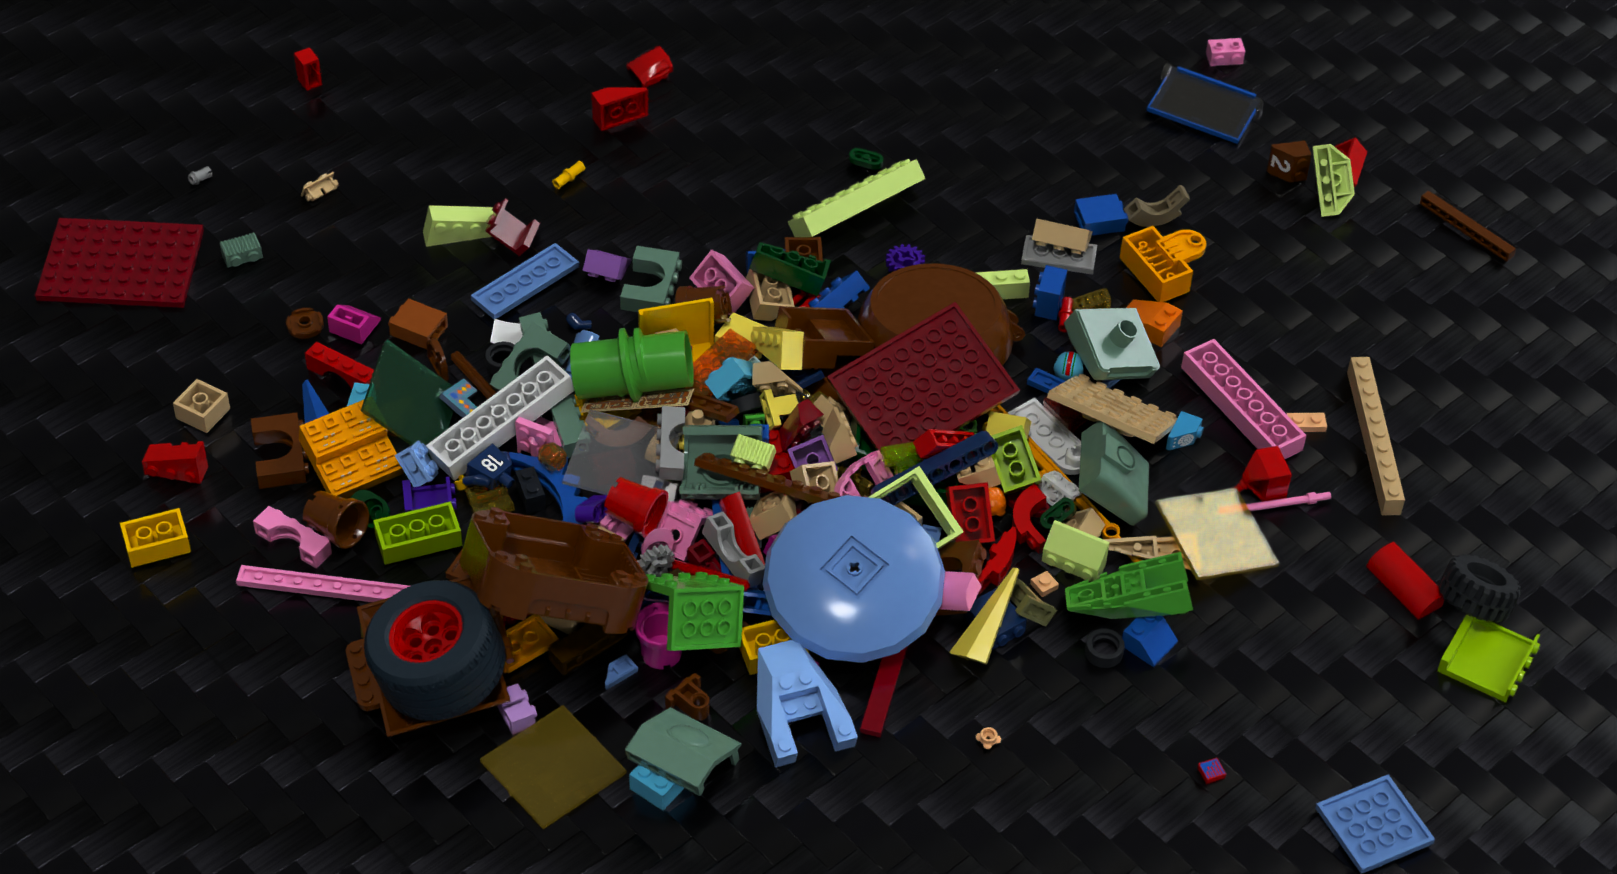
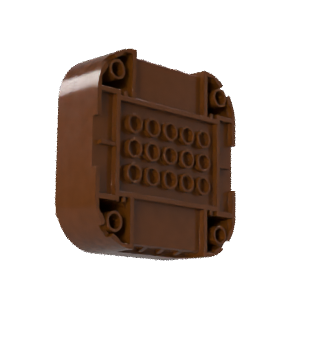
[460,507,648,634]

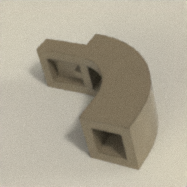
[1124,185,1190,227]

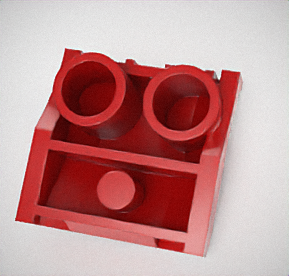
[627,46,673,88]

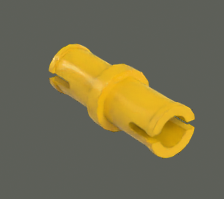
[552,161,585,189]

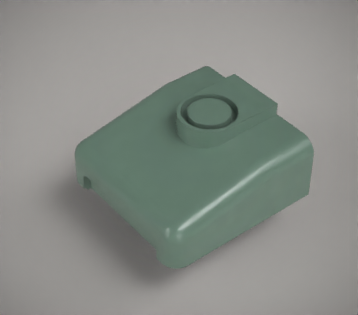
[1064,308,1160,380]
[1079,421,1149,525]

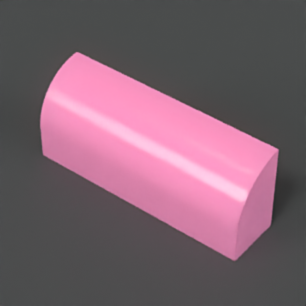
[939,571,981,611]

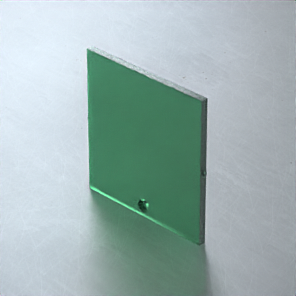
[361,339,454,460]

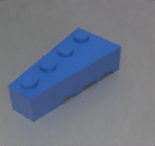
[808,271,870,308]

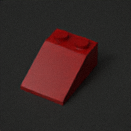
[592,87,648,131]

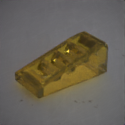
[1072,288,1111,311]

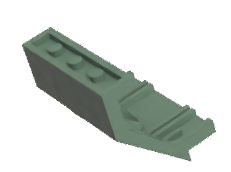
[680,425,763,500]
[625,707,742,796]

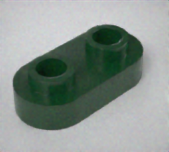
[849,148,883,170]
[1040,498,1077,531]

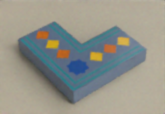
[439,379,478,418]

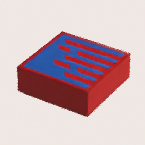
[1197,758,1226,784]

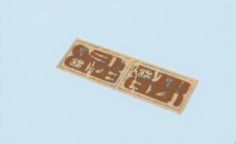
[580,388,694,413]

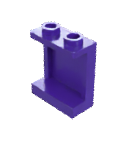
[402,476,457,512]

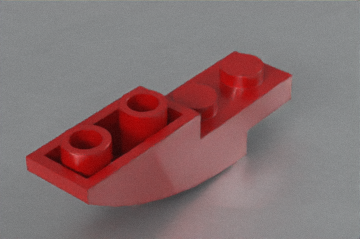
[978,526,1016,595]

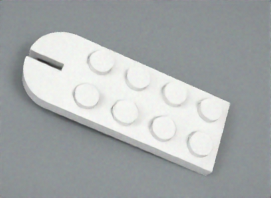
[1008,398,1081,475]

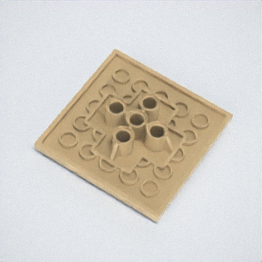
[1047,374,1177,444]

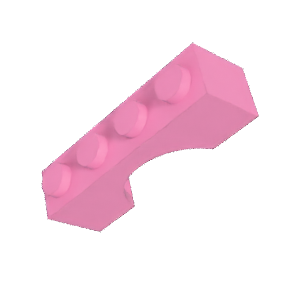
[253,506,332,569]

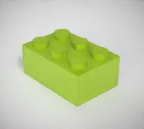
[991,425,1042,496]

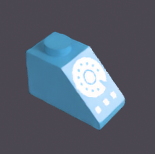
[1166,411,1204,450]

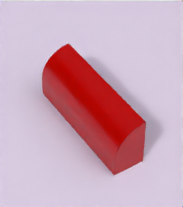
[719,491,765,566]
[1366,541,1445,620]

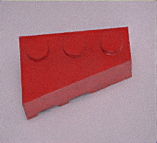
[142,441,208,484]

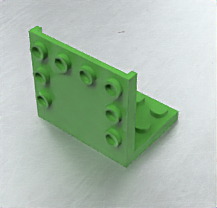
[646,572,744,651]

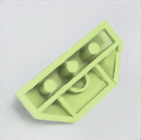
[1313,144,1355,217]

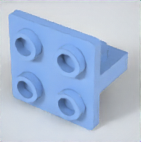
[395,440,439,487]

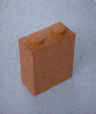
[388,298,448,349]

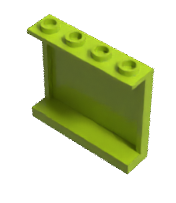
[1437,615,1541,703]

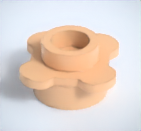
[976,727,1001,749]

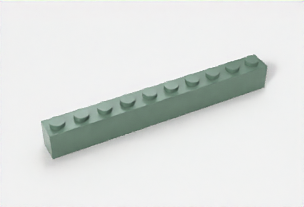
[519,312,591,458]

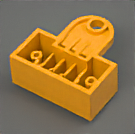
[1120,226,1206,302]

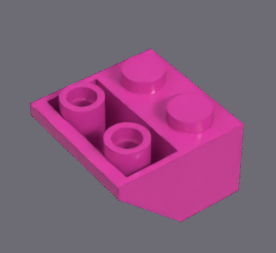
[327,304,381,344]

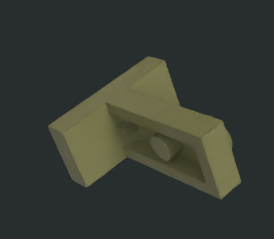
[1010,578,1057,626]

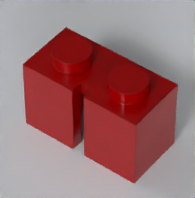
[294,47,322,91]

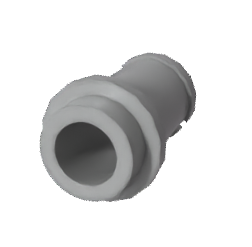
[188,166,212,185]

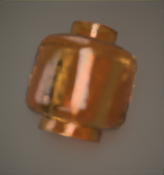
[538,442,567,471]

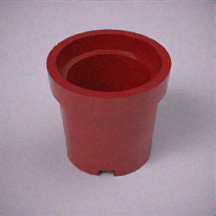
[604,477,668,538]

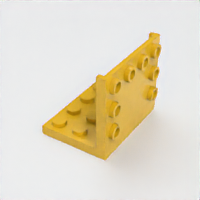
[638,298,721,389]

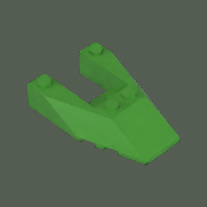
[1065,552,1193,619]

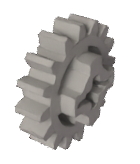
[637,544,675,577]

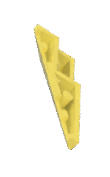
[950,568,1019,665]

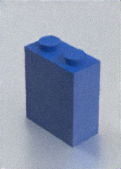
[1074,194,1128,235]

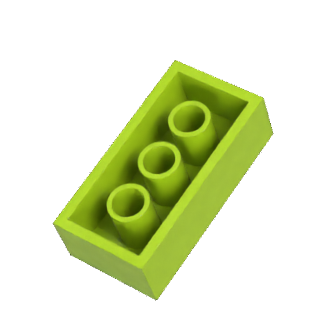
[373,502,462,565]

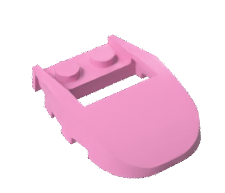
[834,450,894,497]

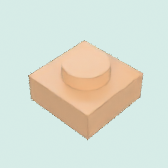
[1030,571,1059,597]

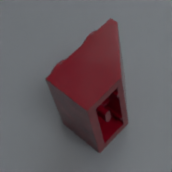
[779,399,824,451]

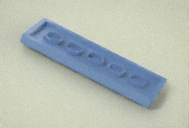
[471,243,579,319]

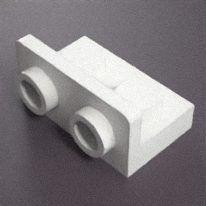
[1038,470,1082,512]

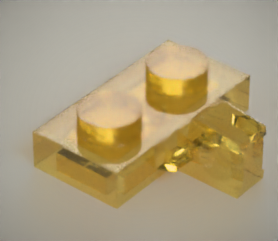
[838,465,873,497]

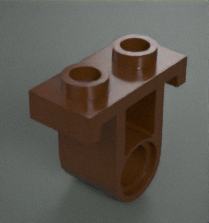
[665,673,709,721]

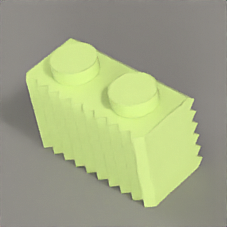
[730,434,776,472]

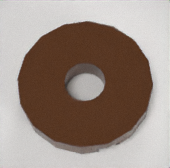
[286,308,324,339]

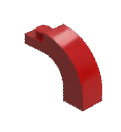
[1012,483,1047,554]

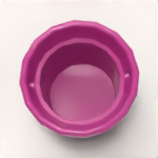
[635,602,682,669]

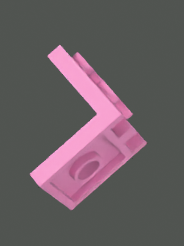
[515,417,563,459]
[657,499,713,561]

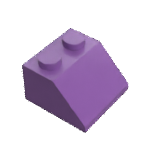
[583,249,632,282]
[788,435,838,471]

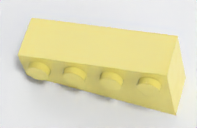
[750,326,804,370]

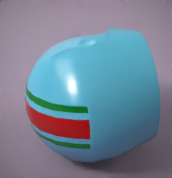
[1054,352,1084,381]

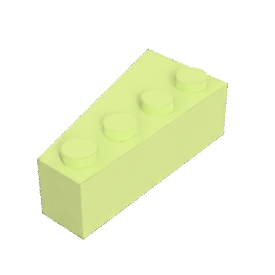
[423,205,493,247]

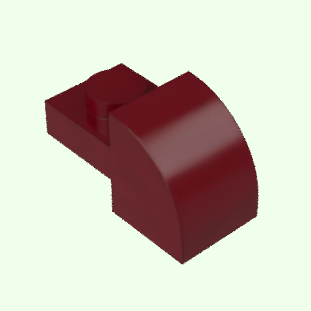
[687,538,722,572]

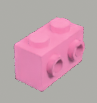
[1206,38,1245,66]

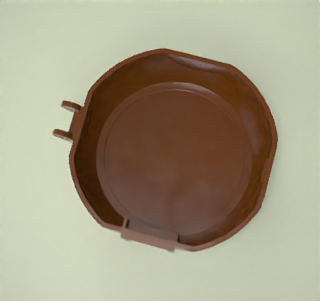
[857,263,1025,366]

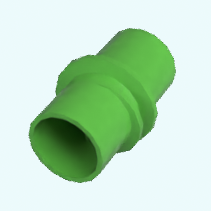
[570,328,694,402]

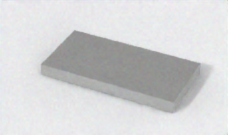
[1021,235,1097,274]

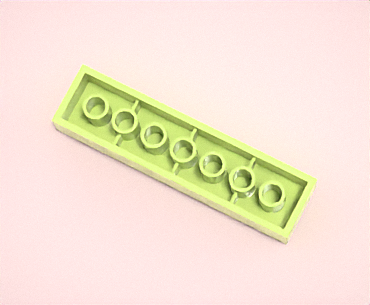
[788,159,926,237]

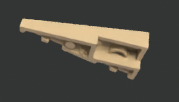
[1103,535,1200,571]

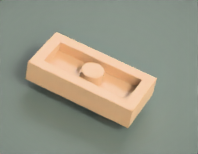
[1287,413,1327,432]

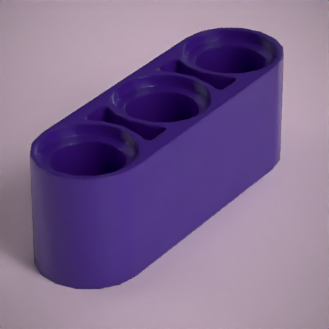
[575,495,607,523]

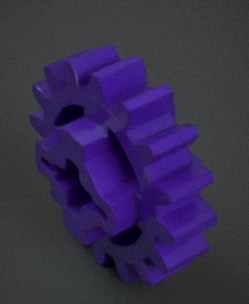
[886,244,925,272]

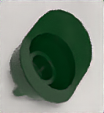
[351,490,390,528]

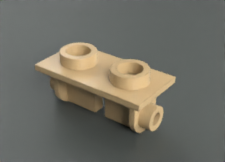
[301,172,339,202]

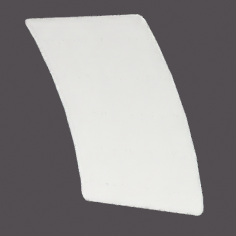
[490,319,523,344]

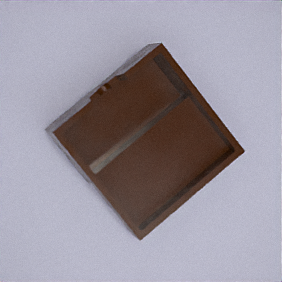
[775,306,875,370]

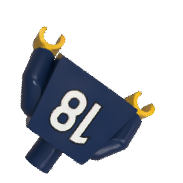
[454,443,515,490]

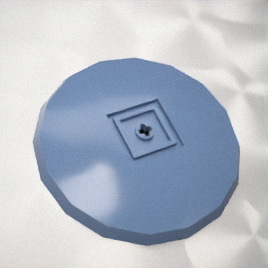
[763,495,945,663]

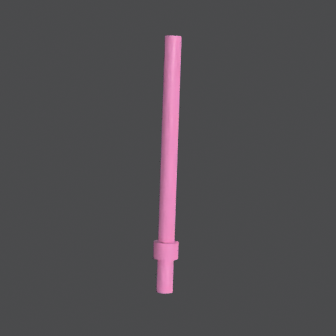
[1217,492,1331,516]

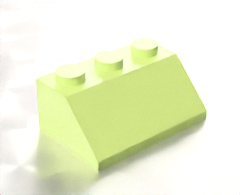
[975,269,1030,299]
[1042,520,1110,582]

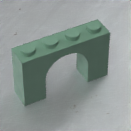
[620,246,682,312]
[490,322,571,392]

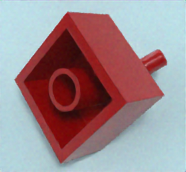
[1233,446,1292,502]

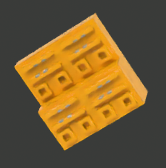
[299,397,404,498]

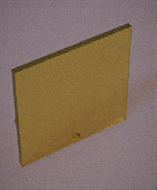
[1155,488,1279,580]
[480,705,627,829]

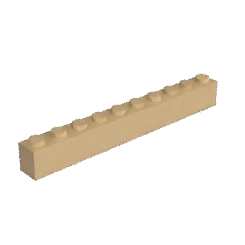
[1347,357,1405,515]

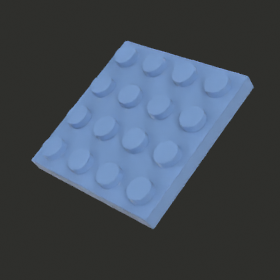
[1315,775,1435,874]

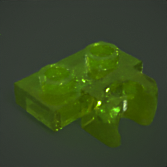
[880,442,923,475]

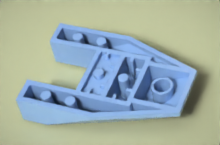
[757,640,858,767]

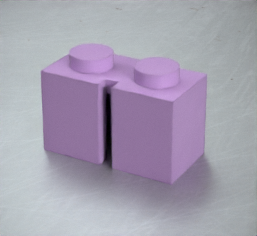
[497,683,537,735]

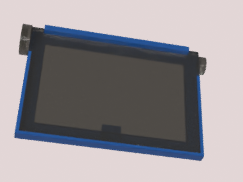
[1146,63,1264,144]

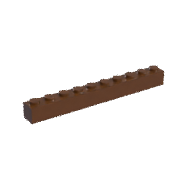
[1420,190,1516,262]

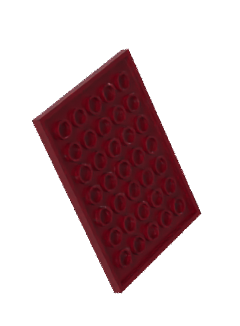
[35,218,204,308]
[827,302,1020,470]

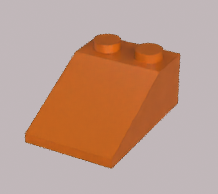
[1126,300,1183,347]

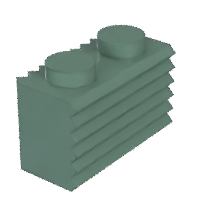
[220,233,263,268]

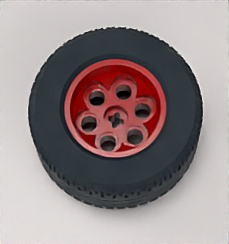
[364,580,505,721]

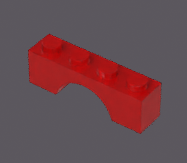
[305,342,379,392]

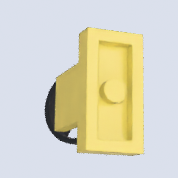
[759,389,809,430]

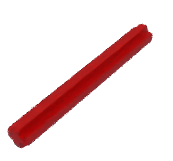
[670,560,750,591]

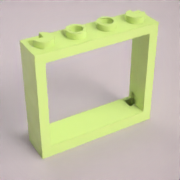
[869,466,963,550]

